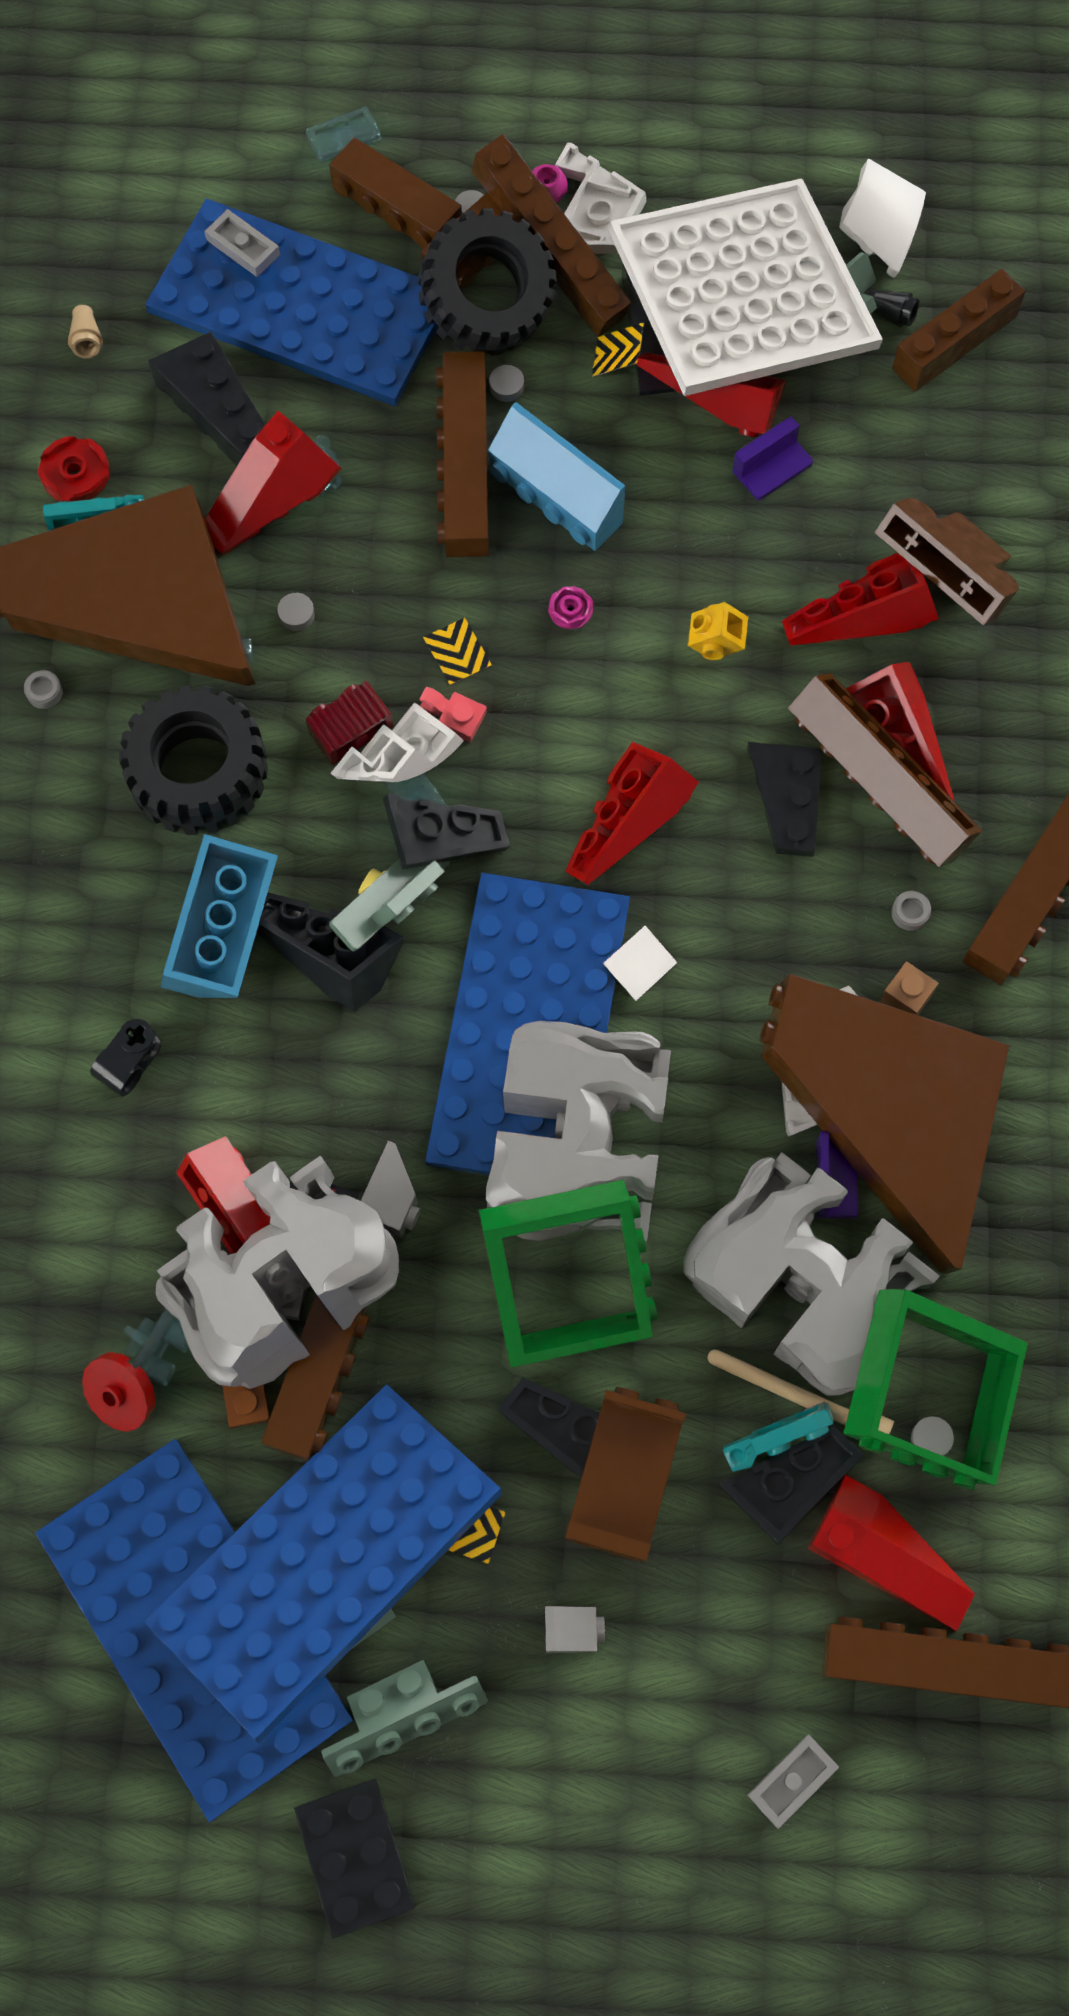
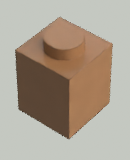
[879,961,939,1015]

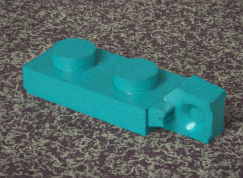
[43,495,144,531]
[723,1401,833,1472]

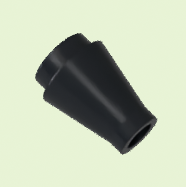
[868,288,920,328]

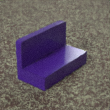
[732,416,813,501]
[816,1131,858,1219]

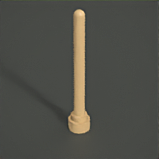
[707,1349,894,1434]

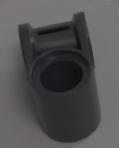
[90,1019,161,1097]

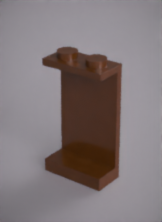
[565,1387,686,1564]

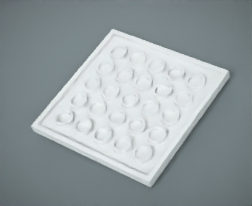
[609,178,883,396]

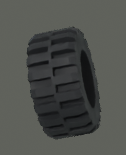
[418,208,557,356]
[119,685,268,835]

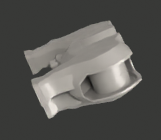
[486,1021,671,1244]
[683,1152,939,1396]
[156,1156,399,1388]

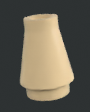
[68,305,103,358]

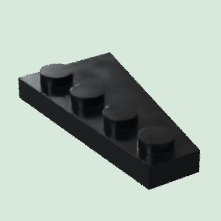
[497,1378,676,1479]

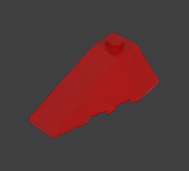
[637,352,786,437]
[205,410,342,555]
[781,553,939,646]
[846,662,955,801]
[565,741,699,885]
[807,1475,975,1632]

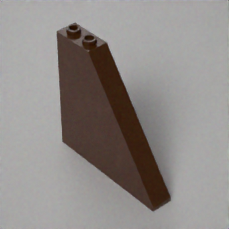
[0,485,255,686]
[759,974,1009,1274]

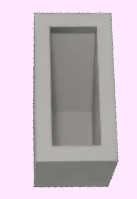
[361,1141,421,1238]
[545,1606,605,1653]

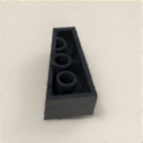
[148,331,265,466]

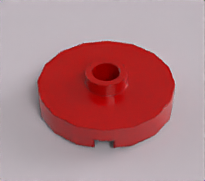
[38,436,110,502]
[82,1352,156,1432]

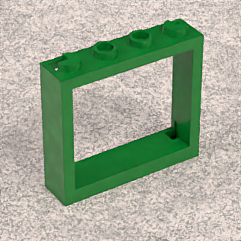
[479,1179,657,1368]
[844,1289,1028,1490]

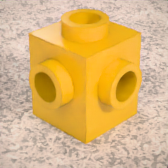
[688,602,748,660]

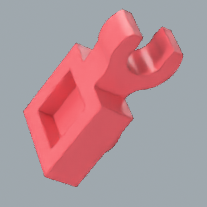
[420,687,487,743]

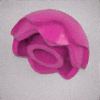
[532,164,568,203]
[548,586,593,630]

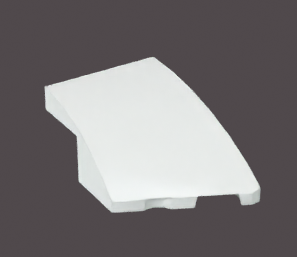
[839,159,926,278]
[331,702,464,782]

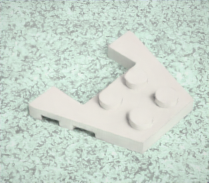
[555,142,647,254]

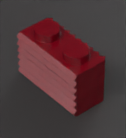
[305,681,394,765]

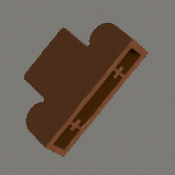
[874,498,1019,626]

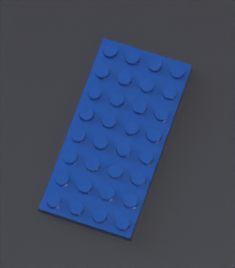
[145,198,438,407]
[425,873,630,1176]
[144,1384,502,1744]
[35,1438,354,1823]

